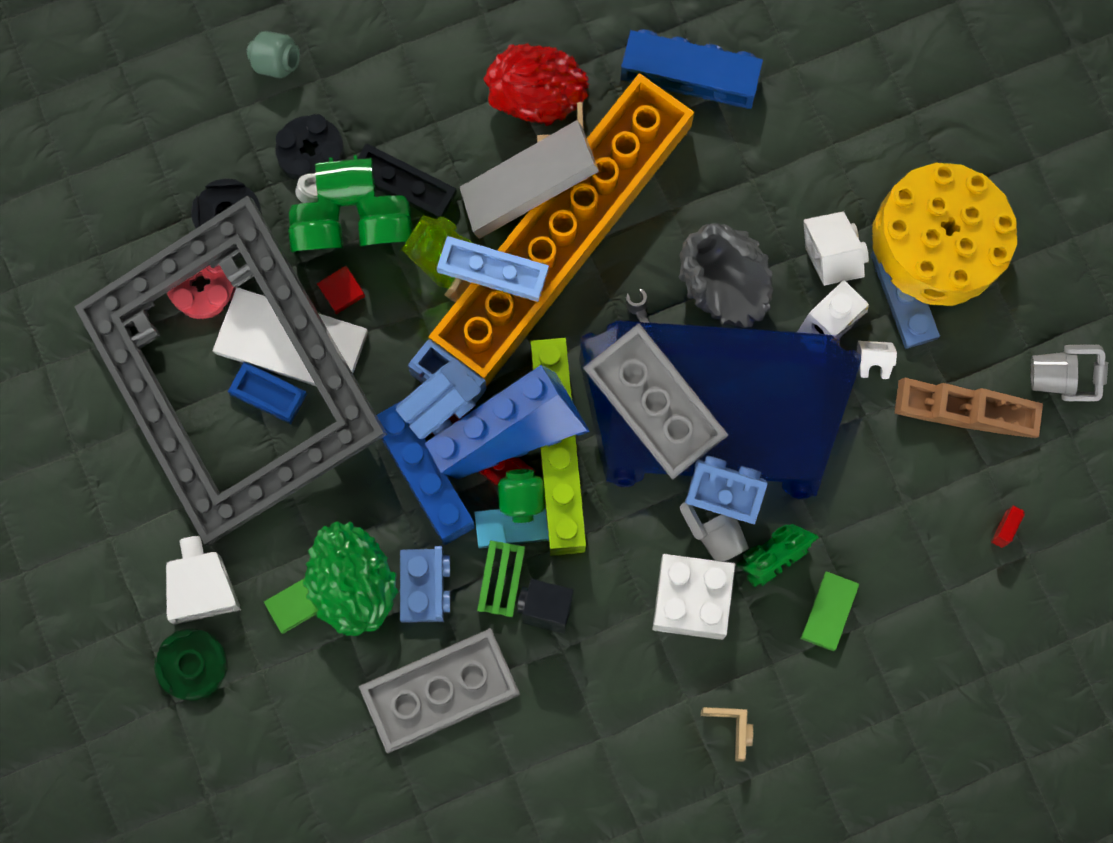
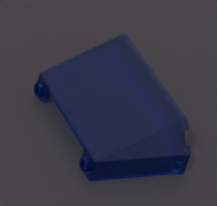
[579,321,861,499]

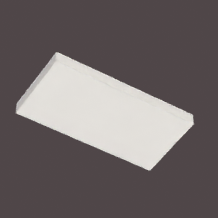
[213,287,368,387]

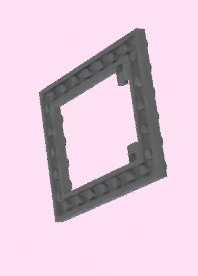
[75,196,387,545]

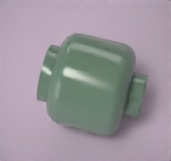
[247,31,300,78]

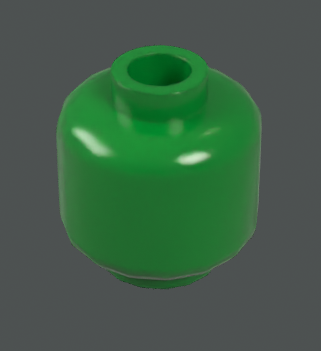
[498,469,545,523]

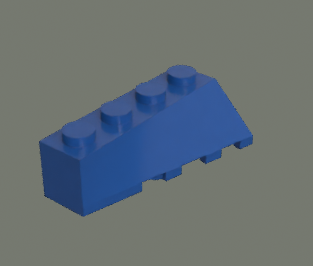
[425,365,590,479]

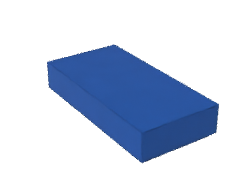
[228,362,307,424]

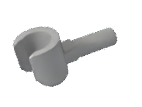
[626,289,655,338]

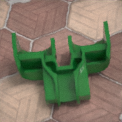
[288,155,414,254]

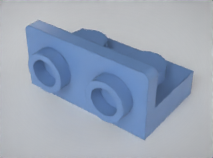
[685,456,768,525]
[400,546,451,622]

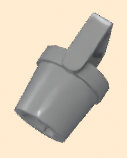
[1030,345,1108,401]
[680,502,749,562]

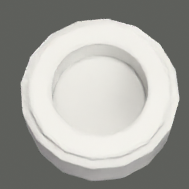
[295,174,318,203]

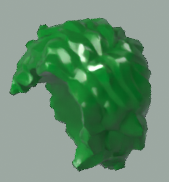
[303,522,398,636]

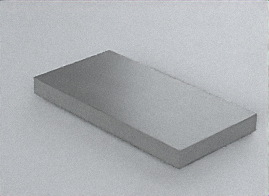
[459,120,599,239]
[583,323,728,480]
[359,628,520,754]

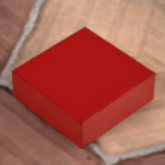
[317,266,365,314]
[991,505,1025,548]

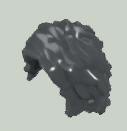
[679,223,773,329]

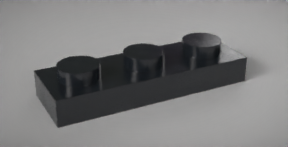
[358,143,457,221]

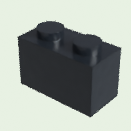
[517,579,574,634]

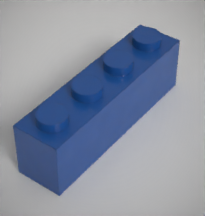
[620,30,763,109]
[377,401,475,546]

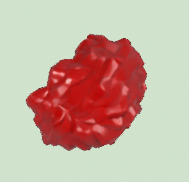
[483,43,589,126]

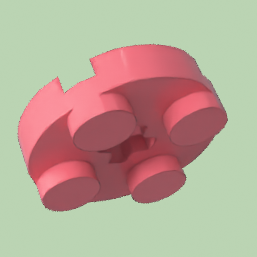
[167,265,236,319]

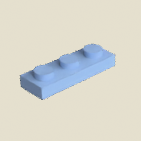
[437,236,549,302]

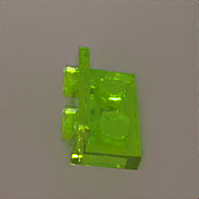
[401,215,472,289]

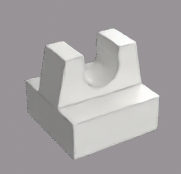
[857,341,897,379]

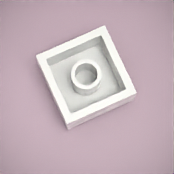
[652,554,735,640]

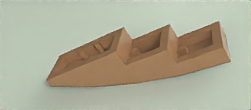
[894,378,1043,438]

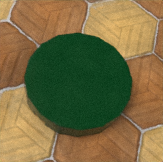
[154,628,228,701]

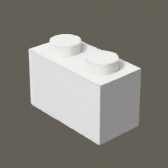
[804,211,869,285]

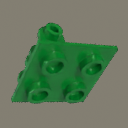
[736,524,819,587]

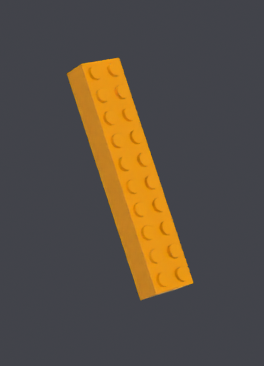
[428,73,694,387]

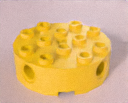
[872,163,1017,306]

